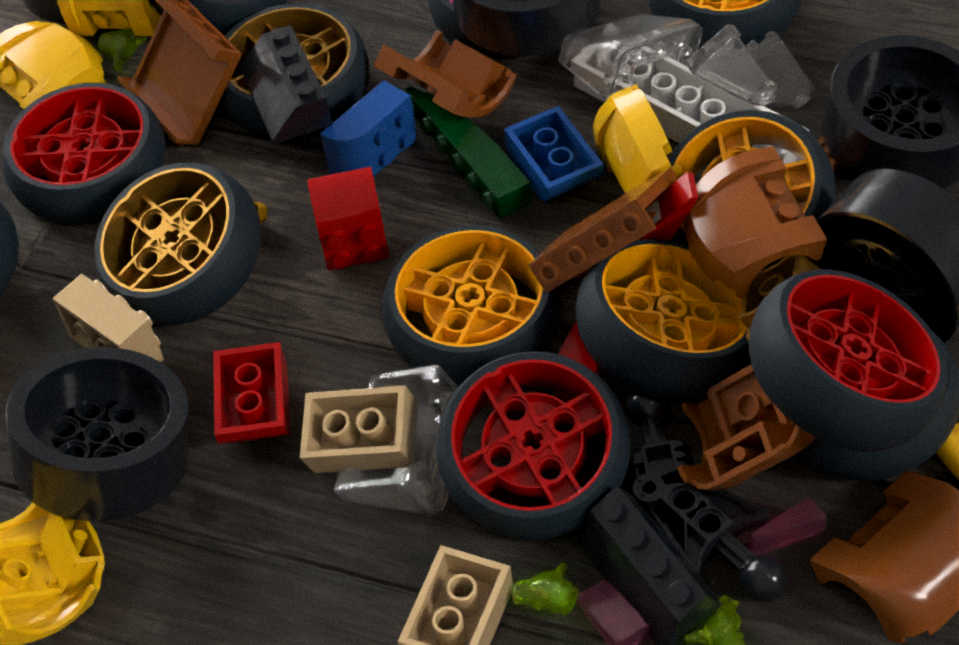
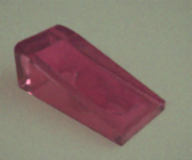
[749,498,827,555]
[575,578,649,645]

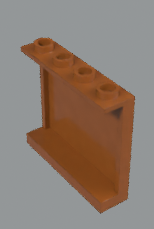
[117,0,242,146]
[528,166,679,293]

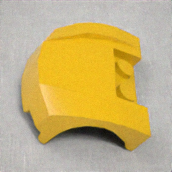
[57,0,161,36]
[0,21,107,109]
[593,84,682,194]
[0,502,105,645]

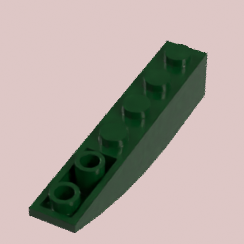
[406,86,532,219]

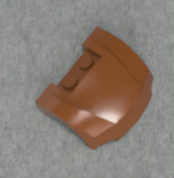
[373,30,518,118]
[684,146,827,298]

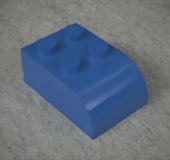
[320,80,418,176]
[504,106,604,202]

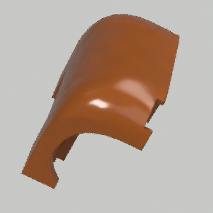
[677,364,817,491]
[809,470,959,644]

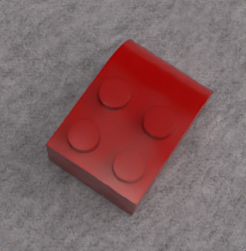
[307,167,390,270]
[213,342,290,445]

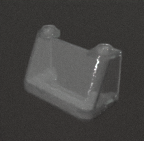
[558,14,703,100]
[686,24,816,108]
[333,365,459,515]

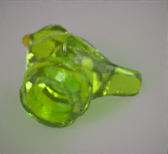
[98,29,147,72]
[512,562,579,615]
[684,596,747,645]

